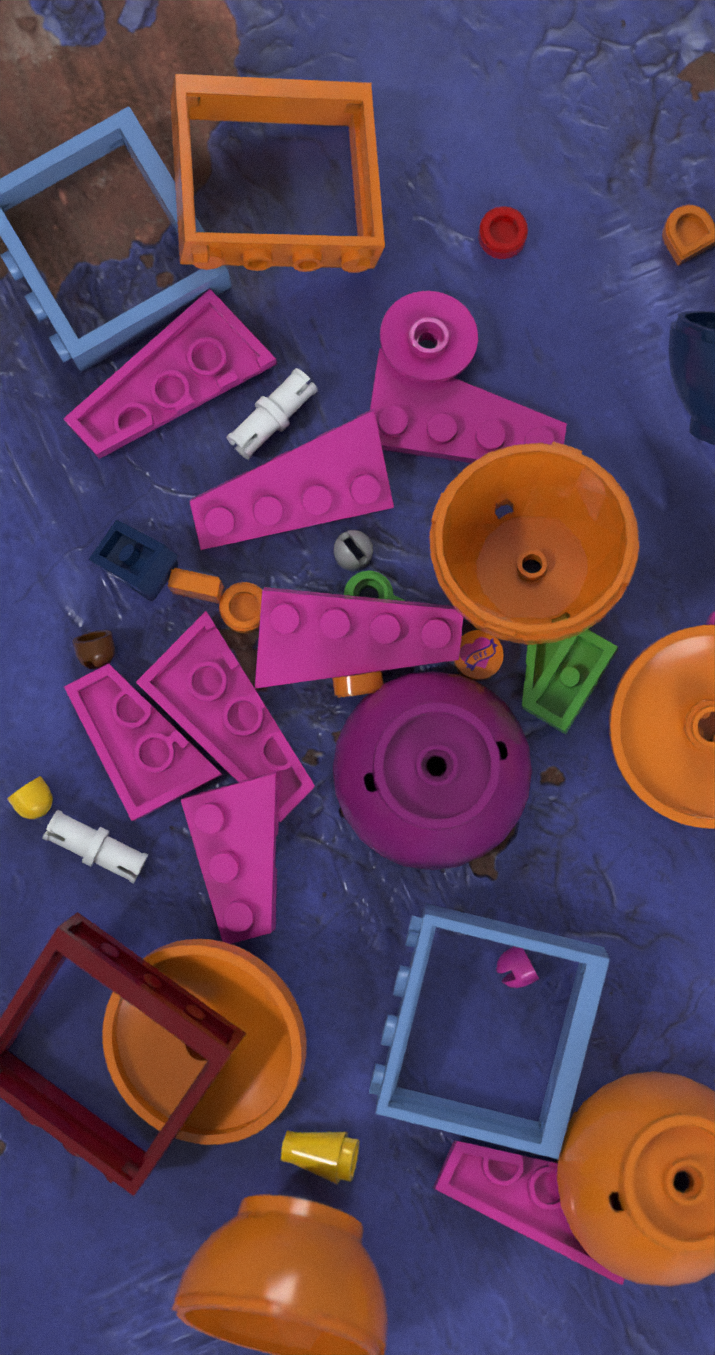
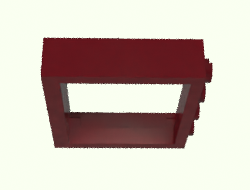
[0,912,246,1196]

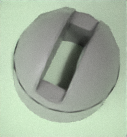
[334,530,373,571]

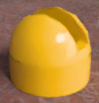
[7,776,53,819]

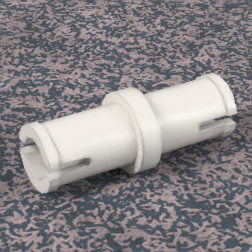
[226,368,318,459]
[43,810,148,884]

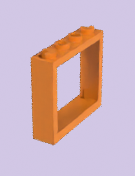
[170,74,385,273]

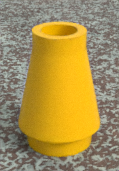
[281,1130,359,1184]

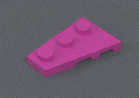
[64,664,223,821]
[181,771,280,944]

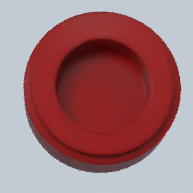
[478,206,528,259]

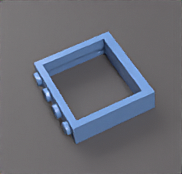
[0,106,232,373]
[369,903,610,1159]

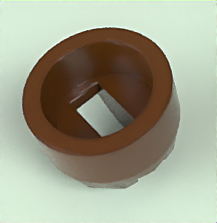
[72,630,115,669]

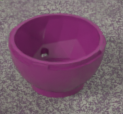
[333,671,532,870]

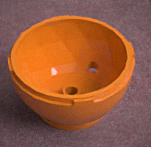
[429,442,640,645]
[557,1071,715,1286]
[172,1195,388,1355]

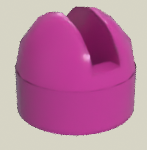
[496,946,539,988]

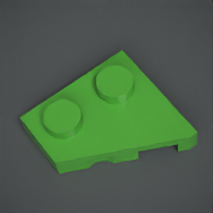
[522,618,618,735]

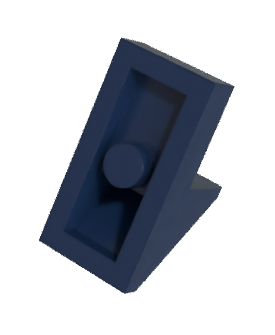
[88,519,179,601]

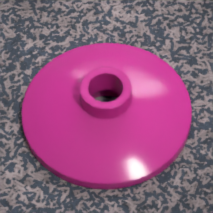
[380,291,478,383]

